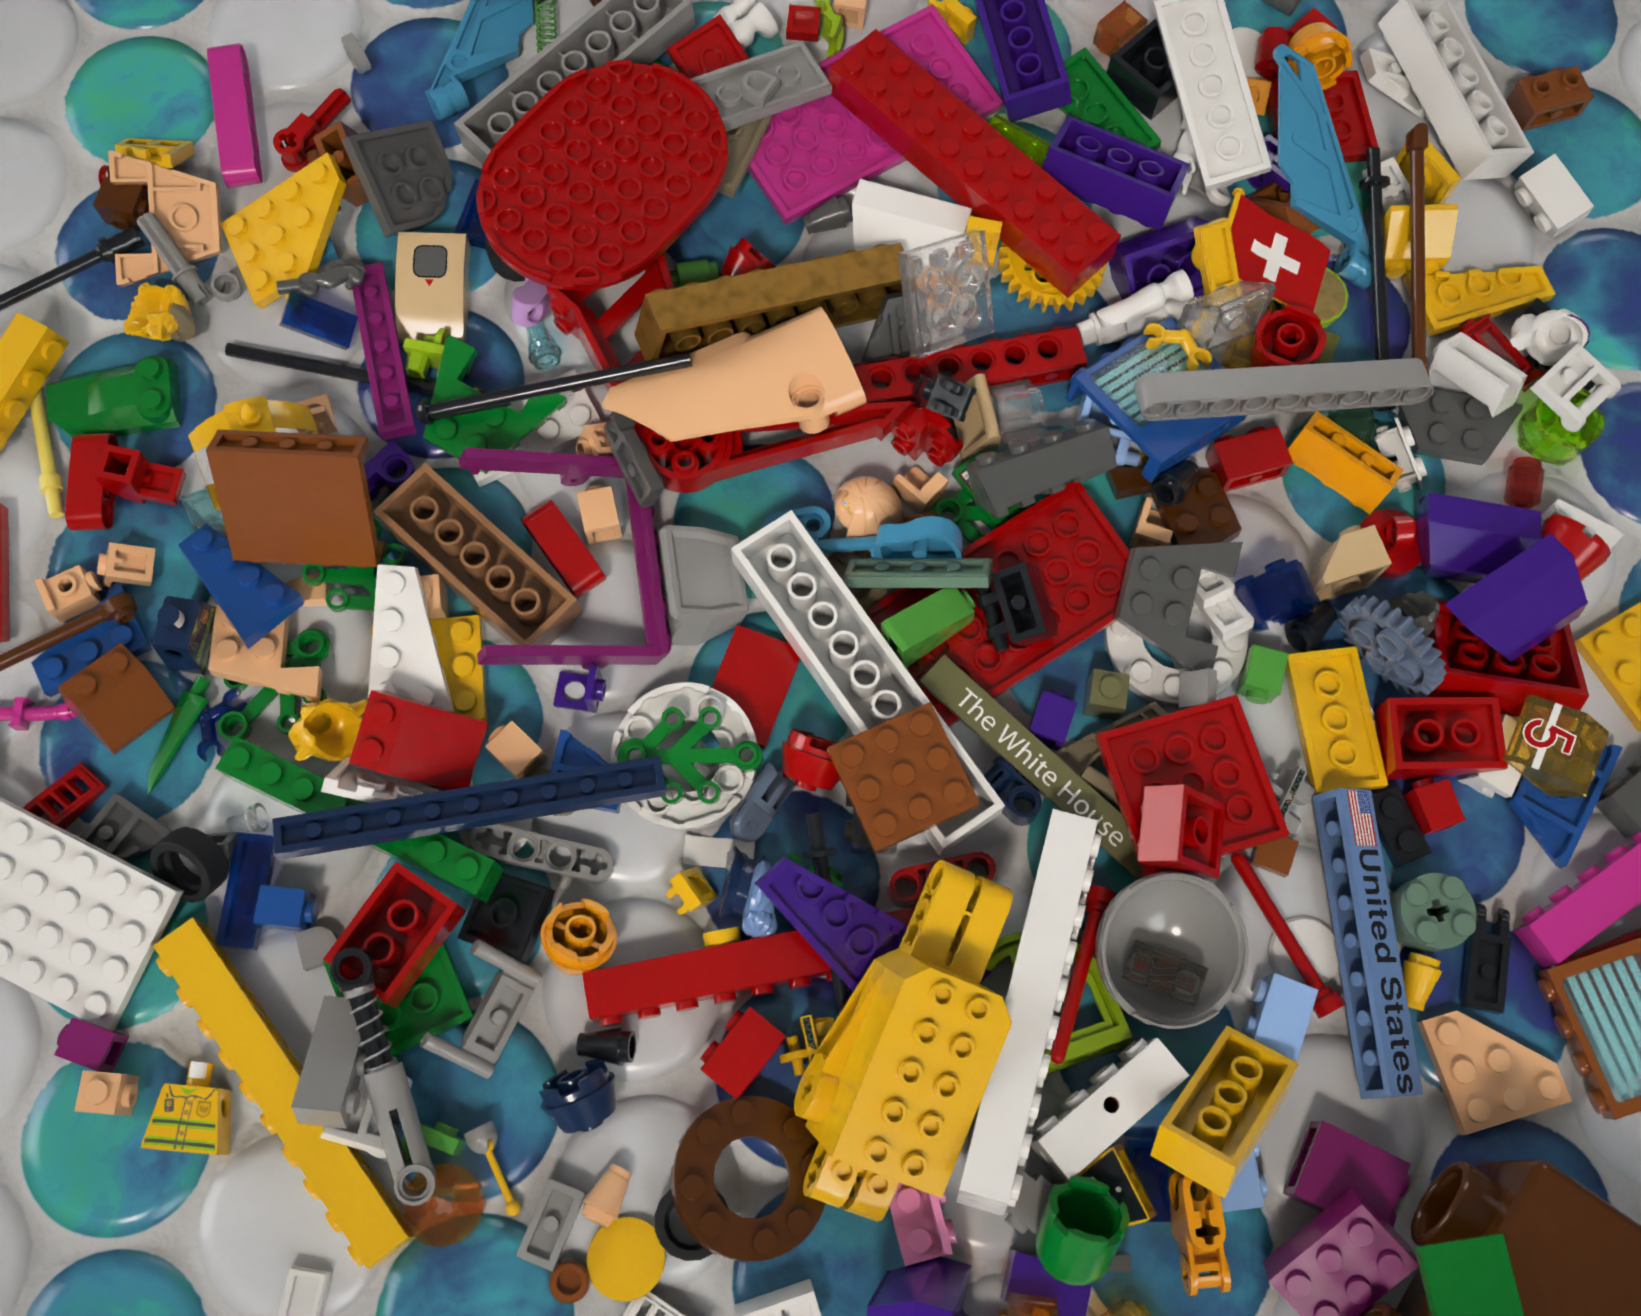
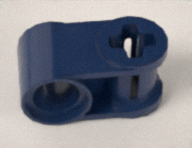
[983,756,1042,826]

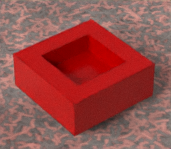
[786,4,821,42]

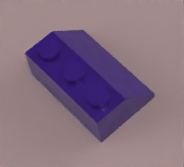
[1109,216,1210,300]

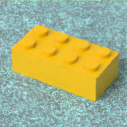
[1150,1025,1299,1199]

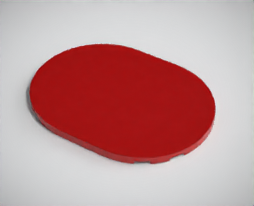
[476,60,728,291]

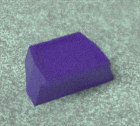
[1417,492,1542,584]
[1445,533,1588,662]
[867,1256,972,1316]

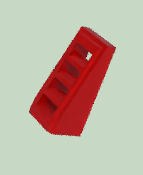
[23,762,109,830]

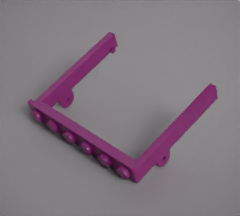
[459,447,672,670]

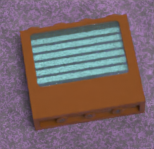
[1537,937,1641,1120]

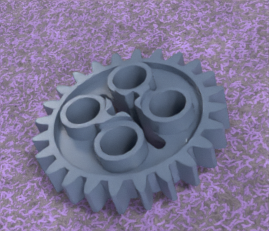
[1338,595,1447,696]

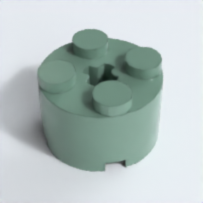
[1390,873,1476,955]

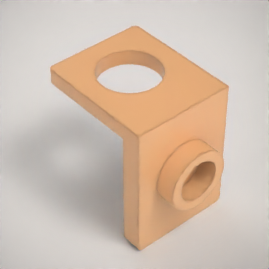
[295,394,338,434]

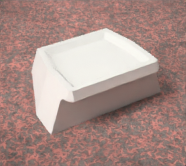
[852,179,972,275]

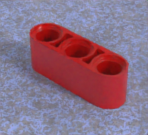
[65,433,119,531]
[520,499,606,599]
[887,851,996,907]

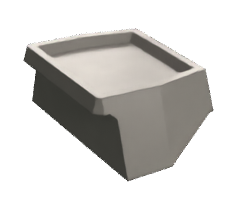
[654,525,749,645]

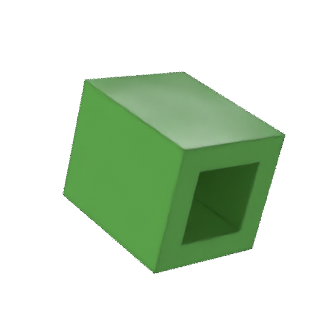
[1236,644,1289,704]

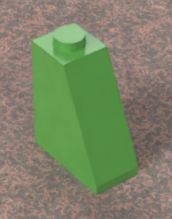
[881,588,975,668]

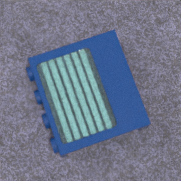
[1066,317,1247,483]

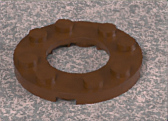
[671,1096,825,1263]

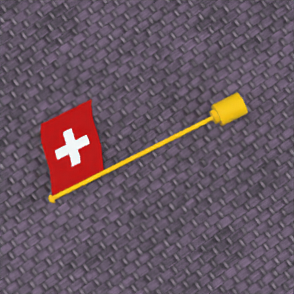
[1141,188,1331,463]

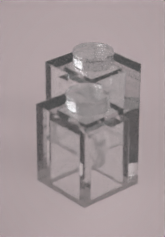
[989,379,1048,452]

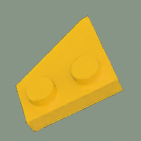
[115,138,194,168]

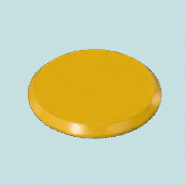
[587,1217,666,1301]

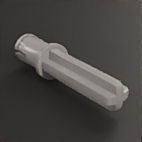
[137,212,213,307]

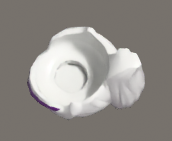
[1510,309,1590,366]

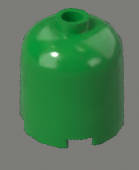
[1035,1176,1130,1286]

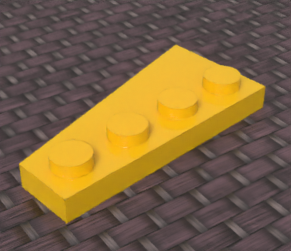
[1403,266,1556,336]

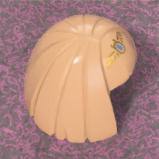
[833,476,905,557]

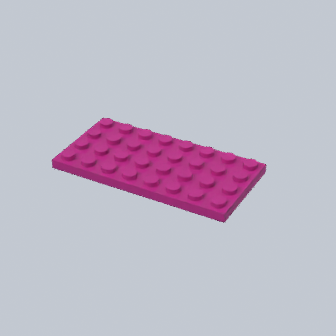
[748,4,1003,225]

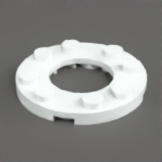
[1104,601,1248,708]
[610,682,758,830]

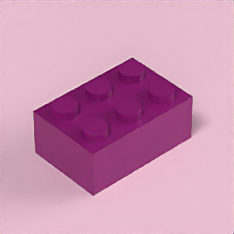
[1263,1186,1419,1316]

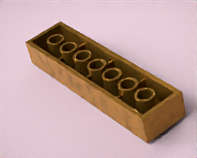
[634,243,917,361]

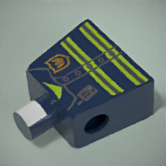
[152,596,216,675]

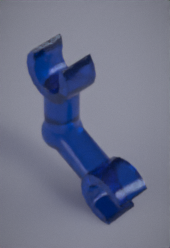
[197,688,248,762]

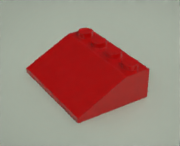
[1426,600,1589,725]

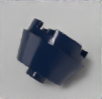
[539,1059,616,1133]

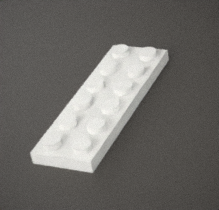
[1153,0,1272,191]

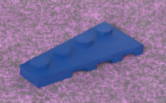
[178,523,304,649]

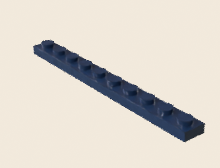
[272,756,666,860]

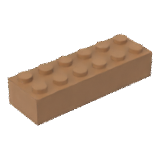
[373,463,582,645]

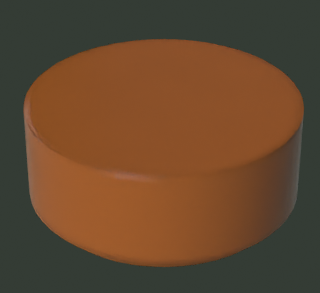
[549,1260,591,1304]

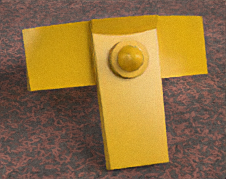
[188,396,318,510]

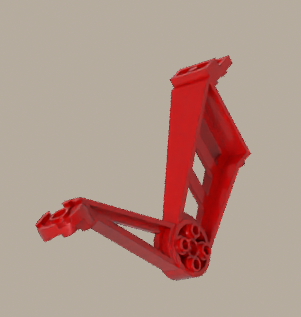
[546,253,963,493]

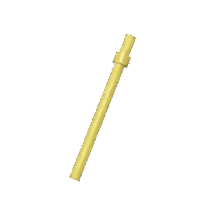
[30,388,64,519]

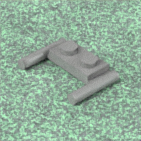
[420,939,543,1079]

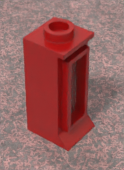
[1457,314,1545,392]

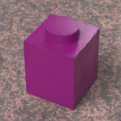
[54,1017,129,1073]

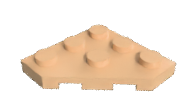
[1417,1010,1573,1135]

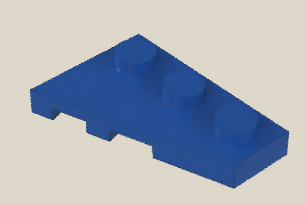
[31,585,153,697]

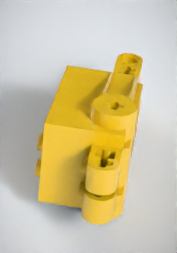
[794,860,1013,1222]

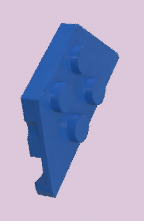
[1507,740,1623,869]

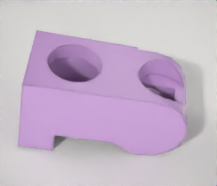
[511,278,551,327]

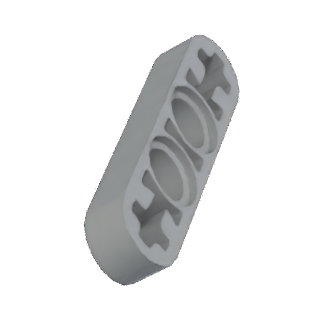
[470,824,614,884]

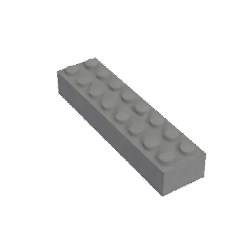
[454,0,695,165]

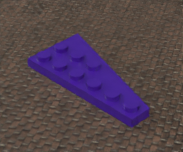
[755,856,992,992]

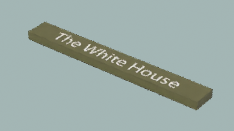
[919,655,1143,880]

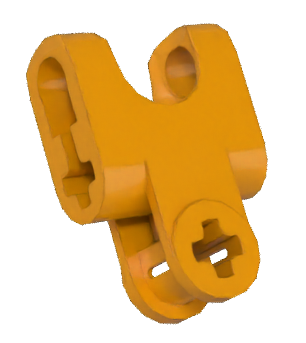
[1165,1171,1231,1297]

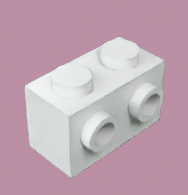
[1514,154,1594,239]

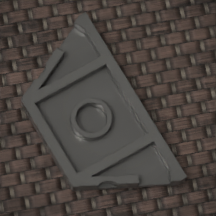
[1398,389,1523,466]

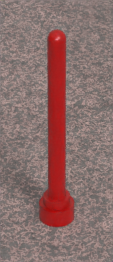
[1230,851,1345,1019]
[1050,886,1117,1064]

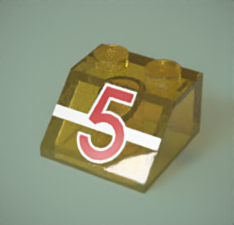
[1503,695,1609,797]

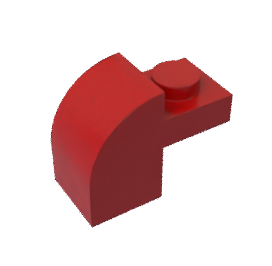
[94,443,187,506]

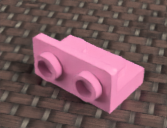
[889,1182,957,1266]

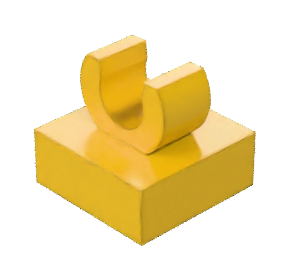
[666,867,718,915]

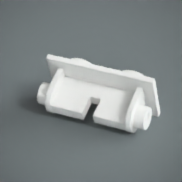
[1374,417,1427,493]

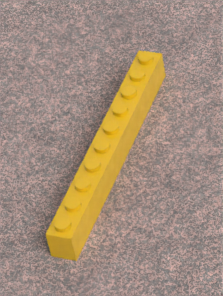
[153,917,417,1269]

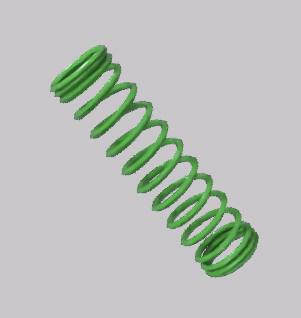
[534,0,557,53]

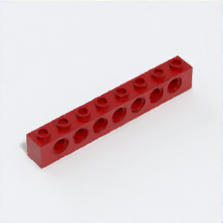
[853,327,1088,408]

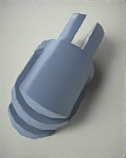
[729,762,796,842]

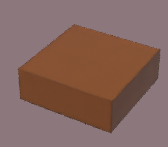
[1250,837,1299,878]

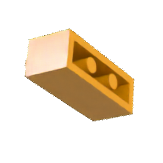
[1288,411,1404,514]

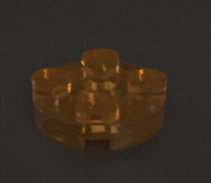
[403,1163,487,1247]

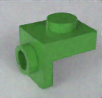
[401,1121,466,1160]

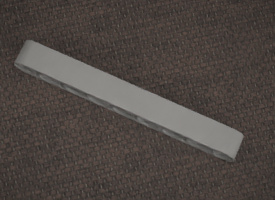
[1133,358,1434,421]

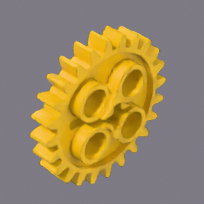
[997,242,1106,313]

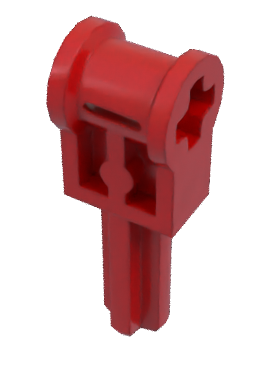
[273,88,351,172]

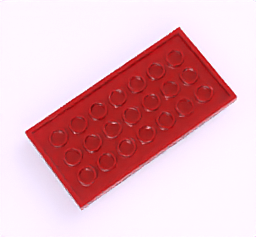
[866,481,1130,727]

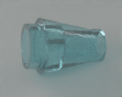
[526,320,562,371]

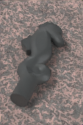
[276,260,366,296]

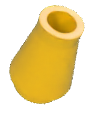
[1403,952,1442,1011]

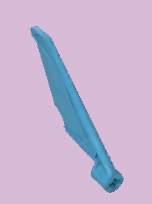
[425,0,534,121]
[1273,44,1372,290]

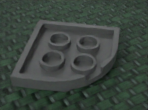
[342,120,452,238]

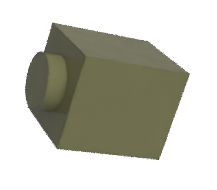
[1082,669,1130,721]

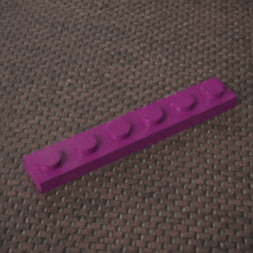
[352,262,417,440]

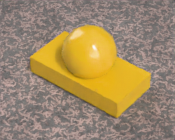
[1191,217,1240,296]

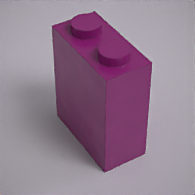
[1283,1120,1411,1227]

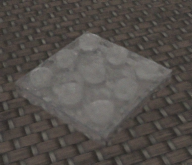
[898,230,995,358]

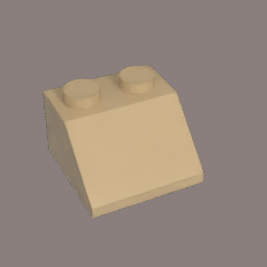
[1301,525,1392,608]

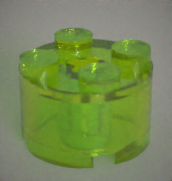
[1517,388,1605,466]

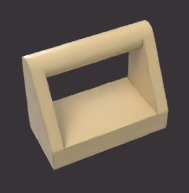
[951,374,1001,464]

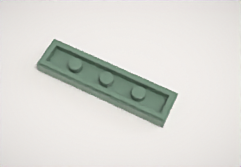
[843,558,993,588]

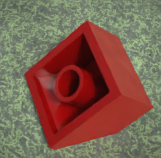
[1137,784,1225,879]

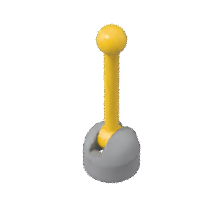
[463,1120,521,1216]

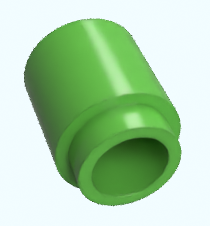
[669,259,719,288]

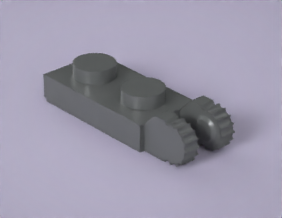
[603,411,664,508]

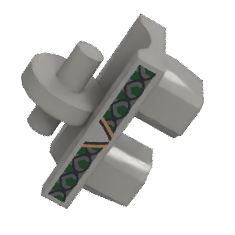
[1268,766,1315,834]

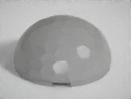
[1095,871,1249,1029]

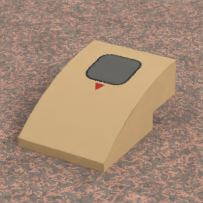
[395,232,471,343]

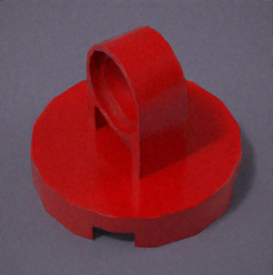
[1360,509,1421,579]

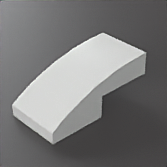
[1194,569,1254,642]

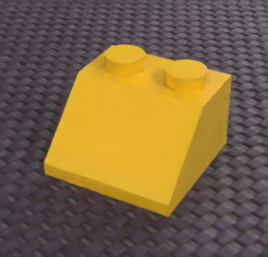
[1369,204,1458,278]

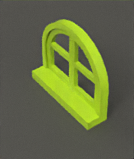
[981,931,1133,1075]

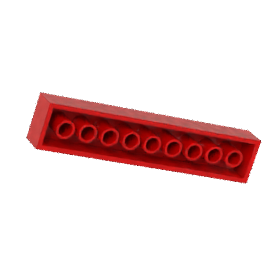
[829,29,1121,298]

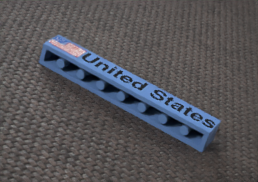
[1312,788,1423,1099]

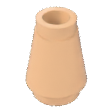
[580,1164,632,1229]

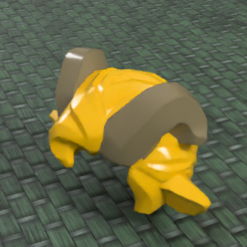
[123,282,196,342]

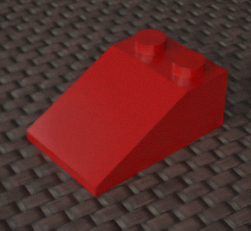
[349,690,489,790]
[1374,697,1508,780]

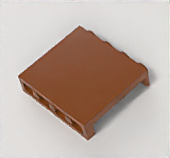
[206,429,386,568]

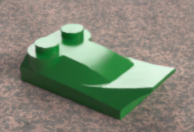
[46,355,181,438]

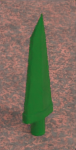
[148,675,211,795]

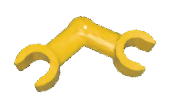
[1143,323,1212,371]

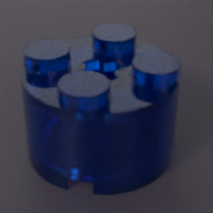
[1234,558,1321,632]

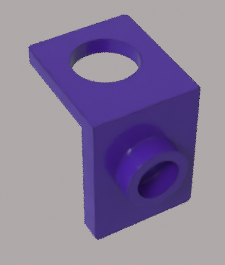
[553,664,606,713]

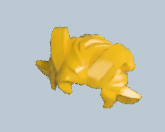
[288,697,368,762]

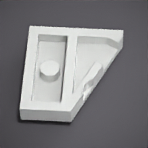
[1360,48,1425,118]

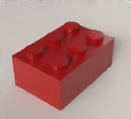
[323,862,466,1008]

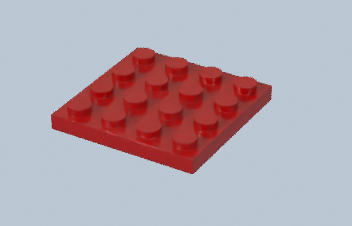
[1095,695,1290,877]

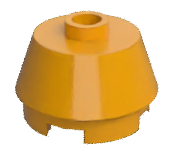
[1287,22,1353,90]
[540,898,617,976]

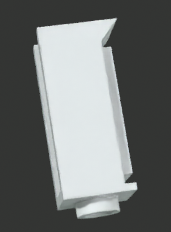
[1429,332,1528,418]

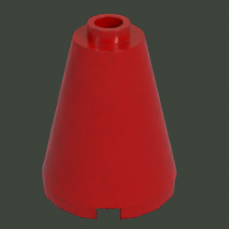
[1541,514,1611,581]

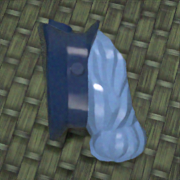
[718,846,778,938]

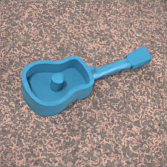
[812,516,964,559]

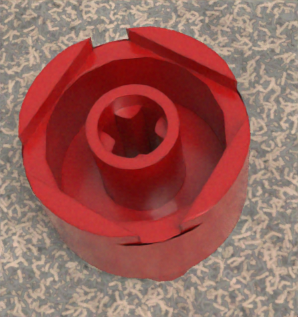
[1250,305,1327,367]

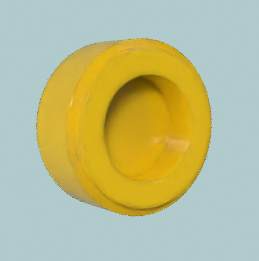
[702,927,742,948]

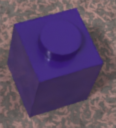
[1028,690,1078,751]

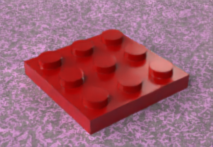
[1266,70,1378,163]

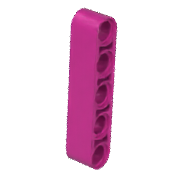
[207,43,263,188]

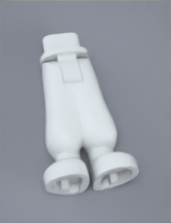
[669,0,778,72]
[1076,269,1196,347]

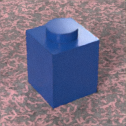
[253,885,319,932]

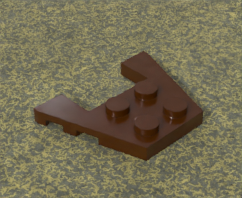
[1105,466,1242,545]

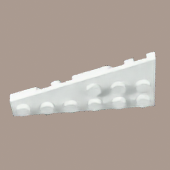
[368,564,474,790]

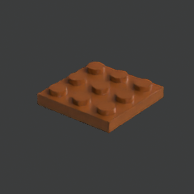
[827,702,980,854]

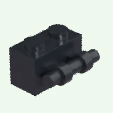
[976,562,1058,653]

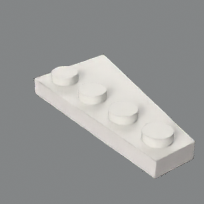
[321,757,478,828]

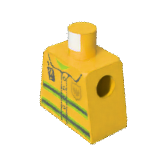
[141,1061,231,1155]

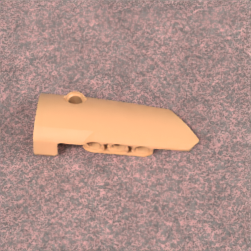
[602,306,866,442]

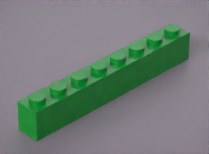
[215,736,505,903]

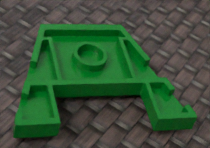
[423,335,568,474]

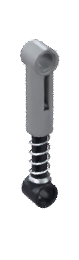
[330,945,437,1206]

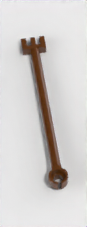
[1406,123,1429,376]
[0,593,138,671]

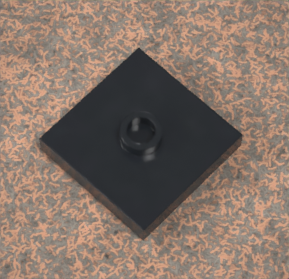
[457,873,556,963]

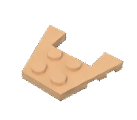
[108,151,223,287]
[208,572,331,702]

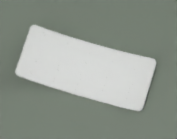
[683,835,755,868]

